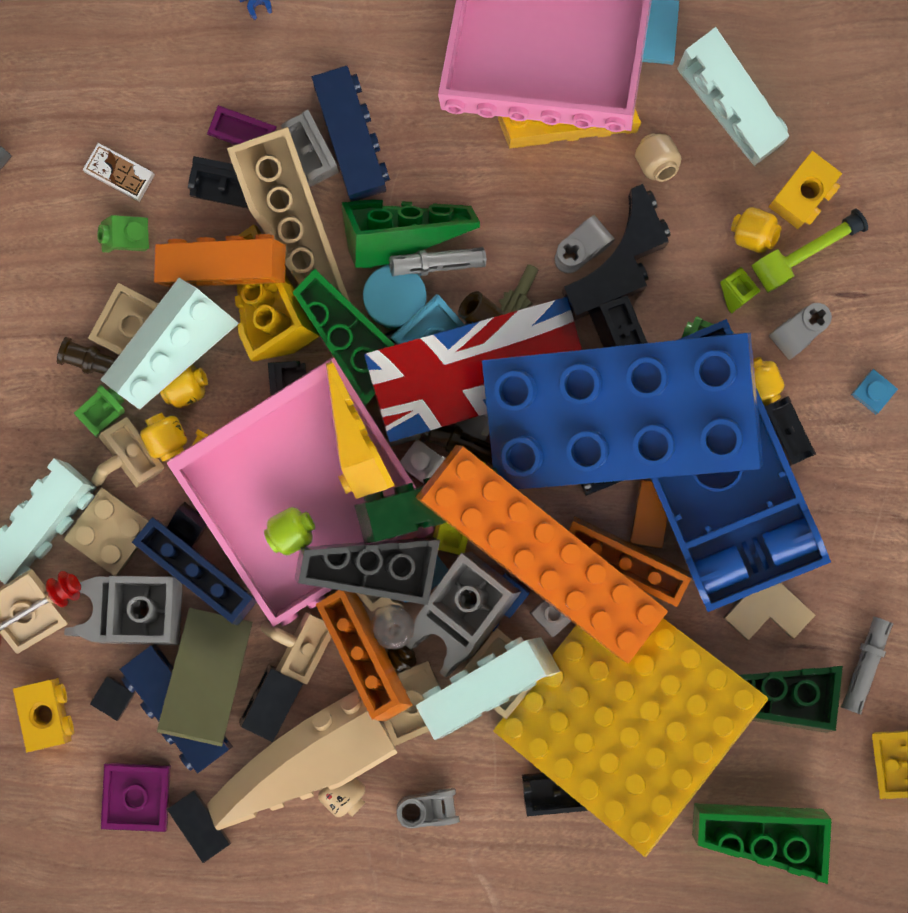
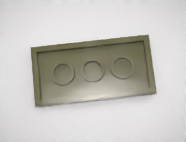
[157,608,253,747]

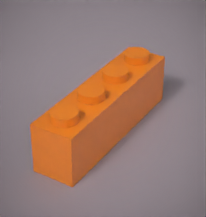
[154,234,286,288]
[568,516,692,607]
[316,590,413,721]

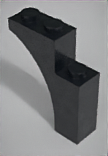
[562,184,670,321]

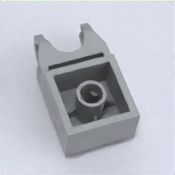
[406,552,522,677]
[64,576,183,645]

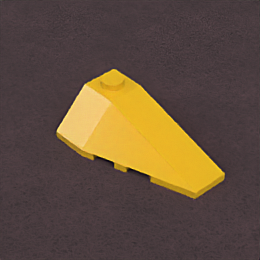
[235,225,320,362]
[326,361,395,499]

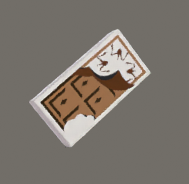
[83,143,155,202]

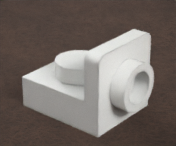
[400,439,446,484]

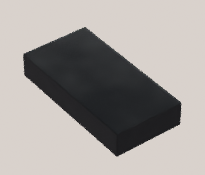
[167,790,231,863]

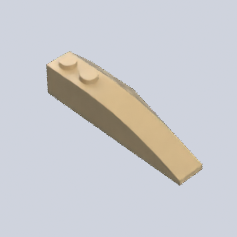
[227,127,349,301]
[207,690,398,831]

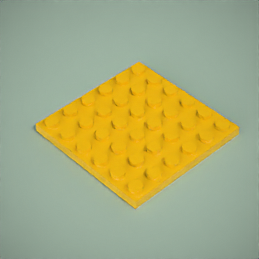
[493,618,768,857]

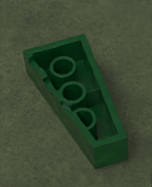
[354,468,498,543]
[739,666,843,733]

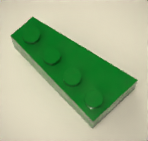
[293,269,395,405]
[692,803,832,884]

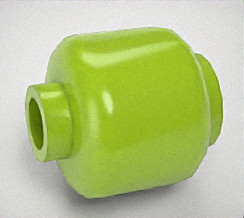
[264,507,315,556]

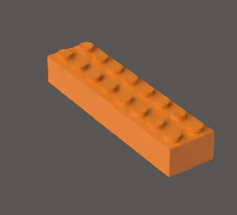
[415,445,668,664]

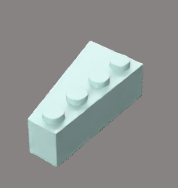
[677,27,790,166]
[0,458,97,584]
[416,637,560,740]

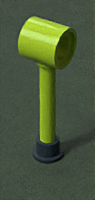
[751,208,868,293]

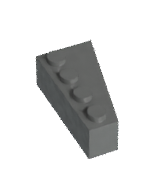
[294,537,440,605]

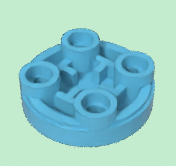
[363,265,427,330]

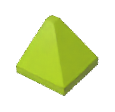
[720,267,760,314]

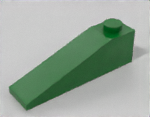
[342,199,480,268]

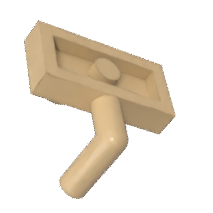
[91,417,165,488]
[261,612,331,685]

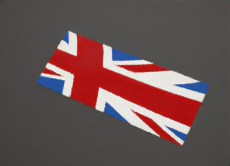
[364,297,582,442]

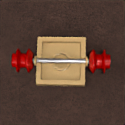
[0,569,81,654]

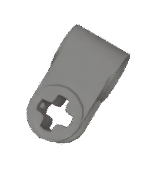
[554,215,615,273]
[769,303,832,360]
[396,788,460,828]

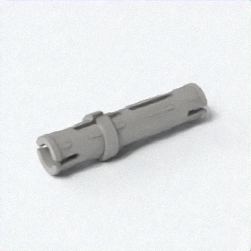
[389,247,487,276]
[841,616,894,715]

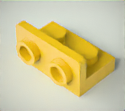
[872,730,908,799]

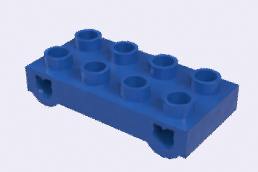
[651,319,831,612]
[482,332,763,489]

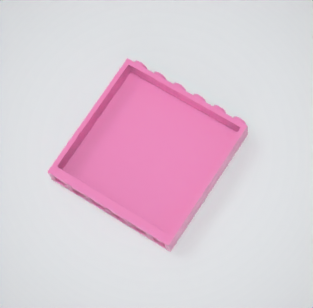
[438,0,652,132]
[167,357,435,627]

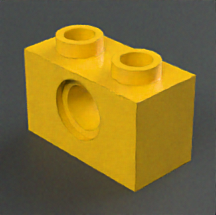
[768,151,843,229]
[13,678,74,753]

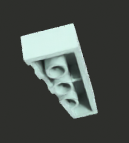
[101,278,239,409]

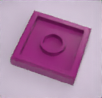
[101,763,171,832]

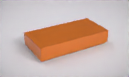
[630,480,667,549]

